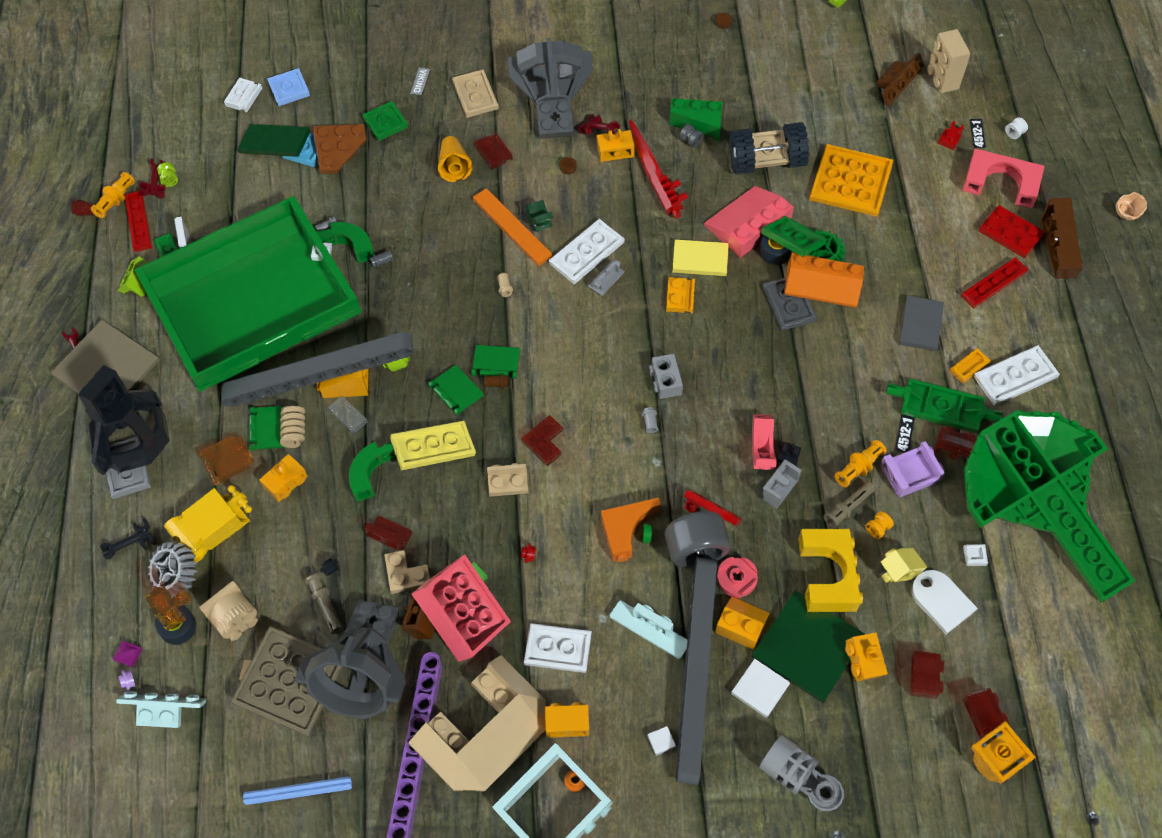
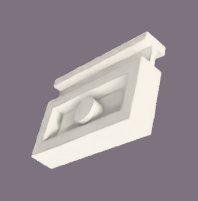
[224,78,262,112]

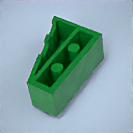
[669,98,722,141]

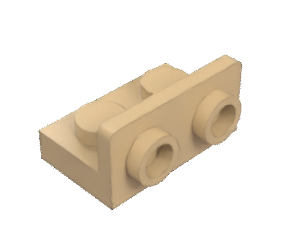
[487,463,528,497]

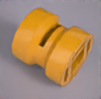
[865,511,894,539]

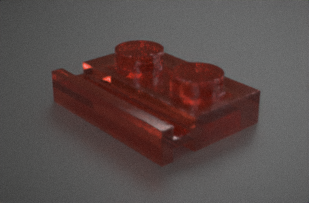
[474,132,513,170]

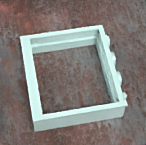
[492,743,613,838]

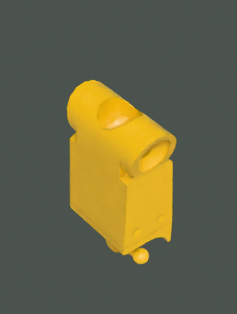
[164,485,252,562]

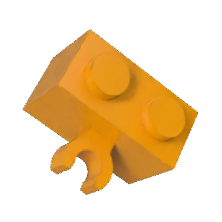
[597,129,634,162]
[259,454,308,502]
[845,633,888,682]

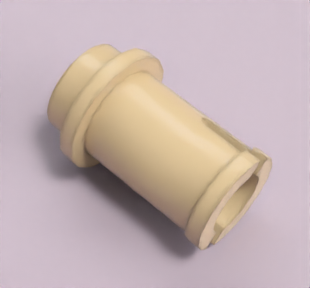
[497,273,513,297]

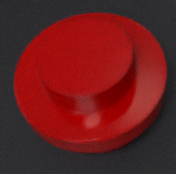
[521,543,536,563]

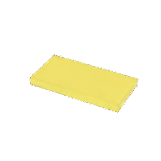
[390,421,476,470]

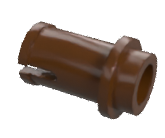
[484,374,509,389]

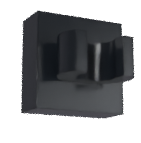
[777,442,802,466]

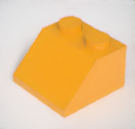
[716,597,770,650]

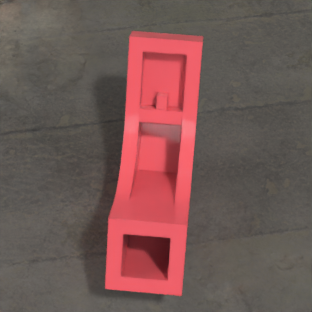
[752,414,776,470]

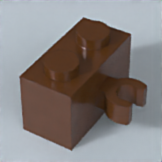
[400,591,435,639]

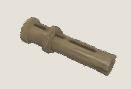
[823,481,876,529]
[305,573,343,634]

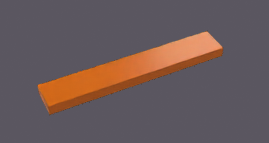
[473,188,552,267]

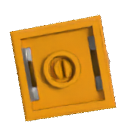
[971,721,1036,784]

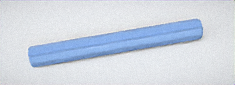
[243,776,352,805]

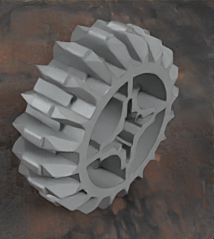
[147,542,198,597]

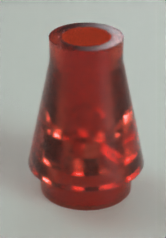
[71,199,99,217]

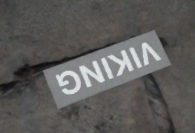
[410,68,430,95]

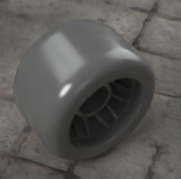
[665,511,731,568]

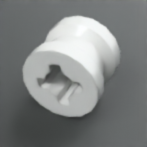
[1005,117,1028,139]

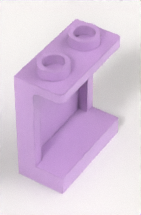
[880,441,944,498]

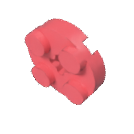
[717,557,758,599]

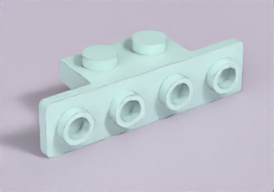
[610,600,687,659]
[116,691,206,728]

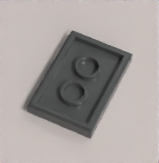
[763,277,817,331]
[899,295,944,351]

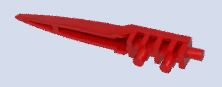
[629,119,688,219]

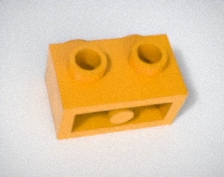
[545,702,589,738]

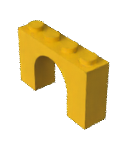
[798,529,863,612]

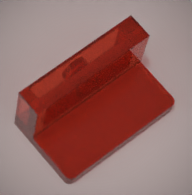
[364,516,413,551]

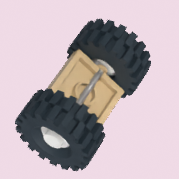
[729,122,809,174]

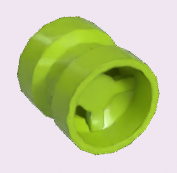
[157,162,178,187]

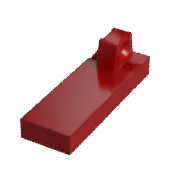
[684,490,743,526]

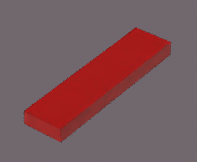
[124,191,153,252]
[961,257,1028,309]

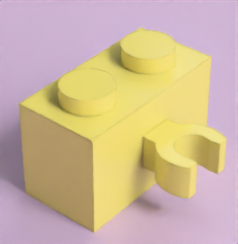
[881,547,927,583]

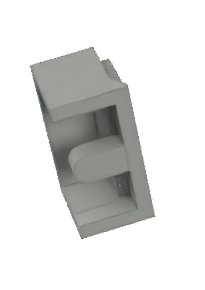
[763,460,802,509]

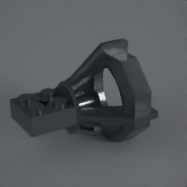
[78,365,170,475]

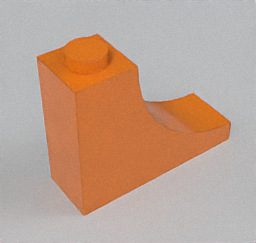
[601,498,661,562]

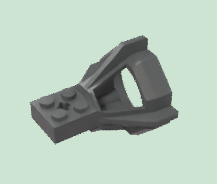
[508,38,593,139]
[295,600,406,720]

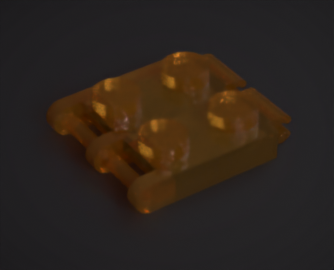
[198,435,254,485]

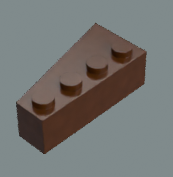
[1040,197,1083,279]

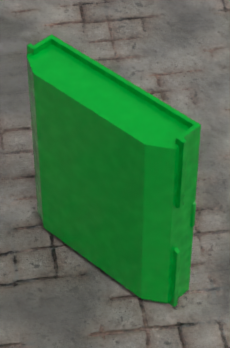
[135,196,362,393]

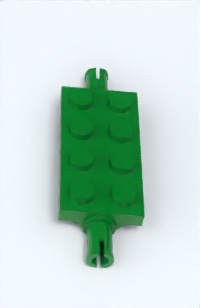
[886,378,1004,433]

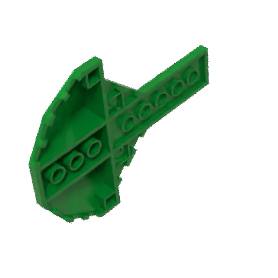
[964,410,1135,603]

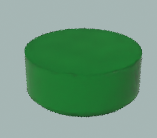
[641,523,652,544]

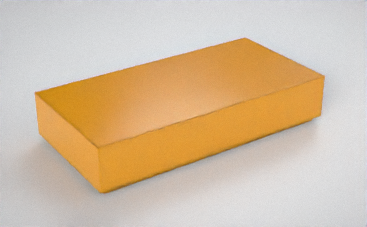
[949,348,991,384]

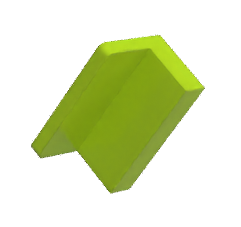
[118,256,150,297]

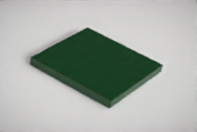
[751,590,865,704]

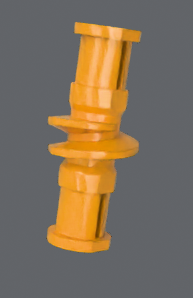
[91,172,135,218]
[834,440,886,487]

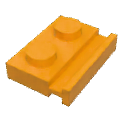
[666,277,695,313]

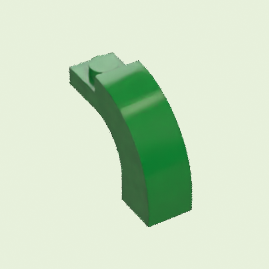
[317,222,374,263]
[349,442,397,503]

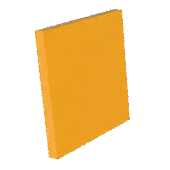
[809,144,893,217]

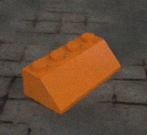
[784,253,864,308]

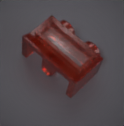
[933,426,977,459]

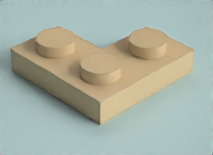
[385,550,430,594]

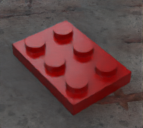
[978,205,1045,259]

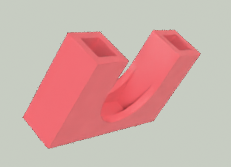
[963,149,1045,209]

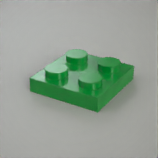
[362,101,408,141]

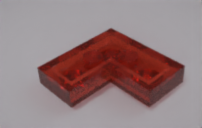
[521,415,563,467]

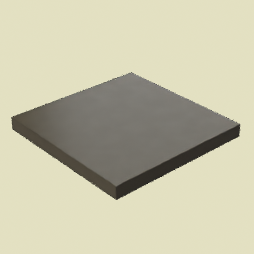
[51,320,160,394]
[230,626,343,737]

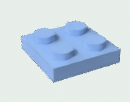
[267,68,310,106]

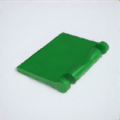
[472,345,520,379]
[428,365,484,415]
[249,406,286,451]

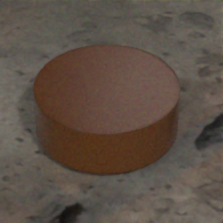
[715,13,732,29]
[559,157,577,174]

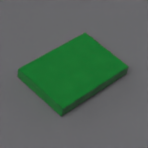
[761,216,827,257]

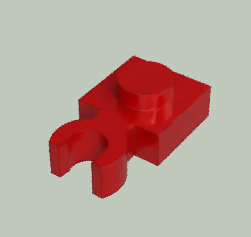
[938,121,964,151]

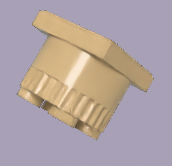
[199,581,258,641]

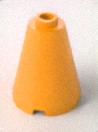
[438,136,472,182]

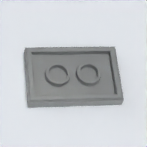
[106,436,151,499]

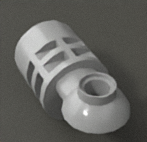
[759,734,844,811]

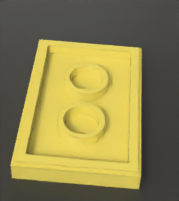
[672,240,729,276]

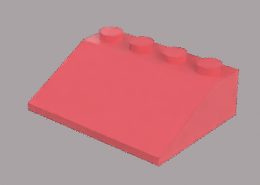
[704,186,794,258]
[412,554,511,662]

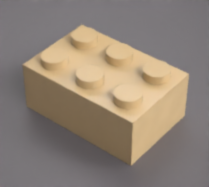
[927,29,971,93]

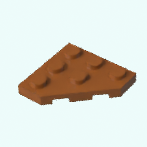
[312,124,366,174]

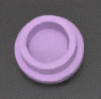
[118,670,135,691]

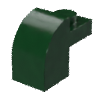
[524,200,554,232]

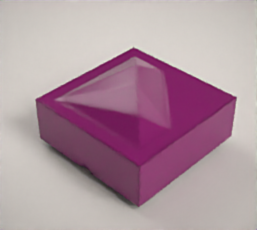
[113,641,143,668]

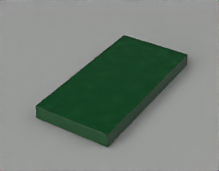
[237,124,311,157]

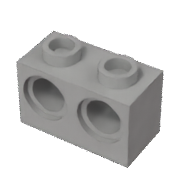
[649,354,683,399]

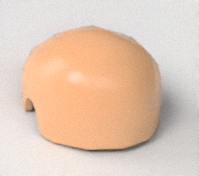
[1116,192,1147,221]

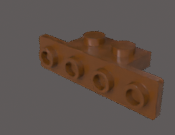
[877,53,924,106]

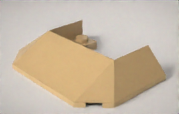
[408,655,546,791]

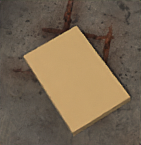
[452,69,499,118]

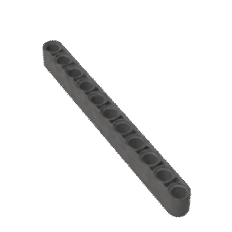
[221,332,413,407]
[675,557,717,785]

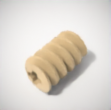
[280,406,305,448]

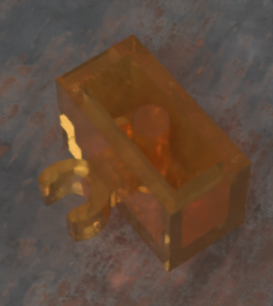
[144,585,192,630]

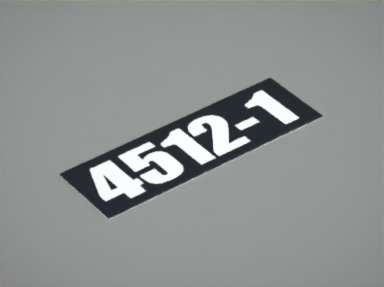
[970,119,986,148]
[895,415,915,453]

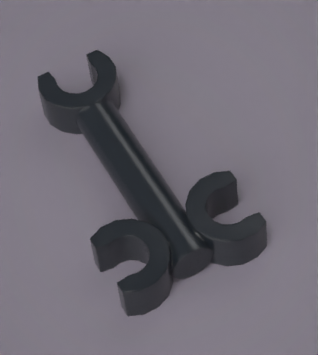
[100,519,156,560]

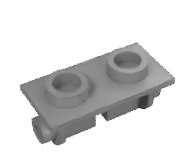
[588,260,625,296]

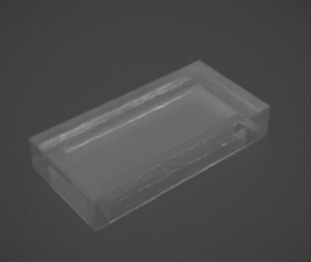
[328,396,368,434]

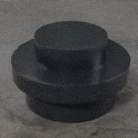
[320,558,340,576]

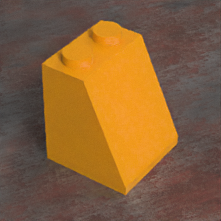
[317,368,369,398]

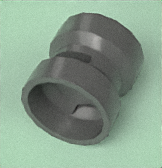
[679,124,703,148]

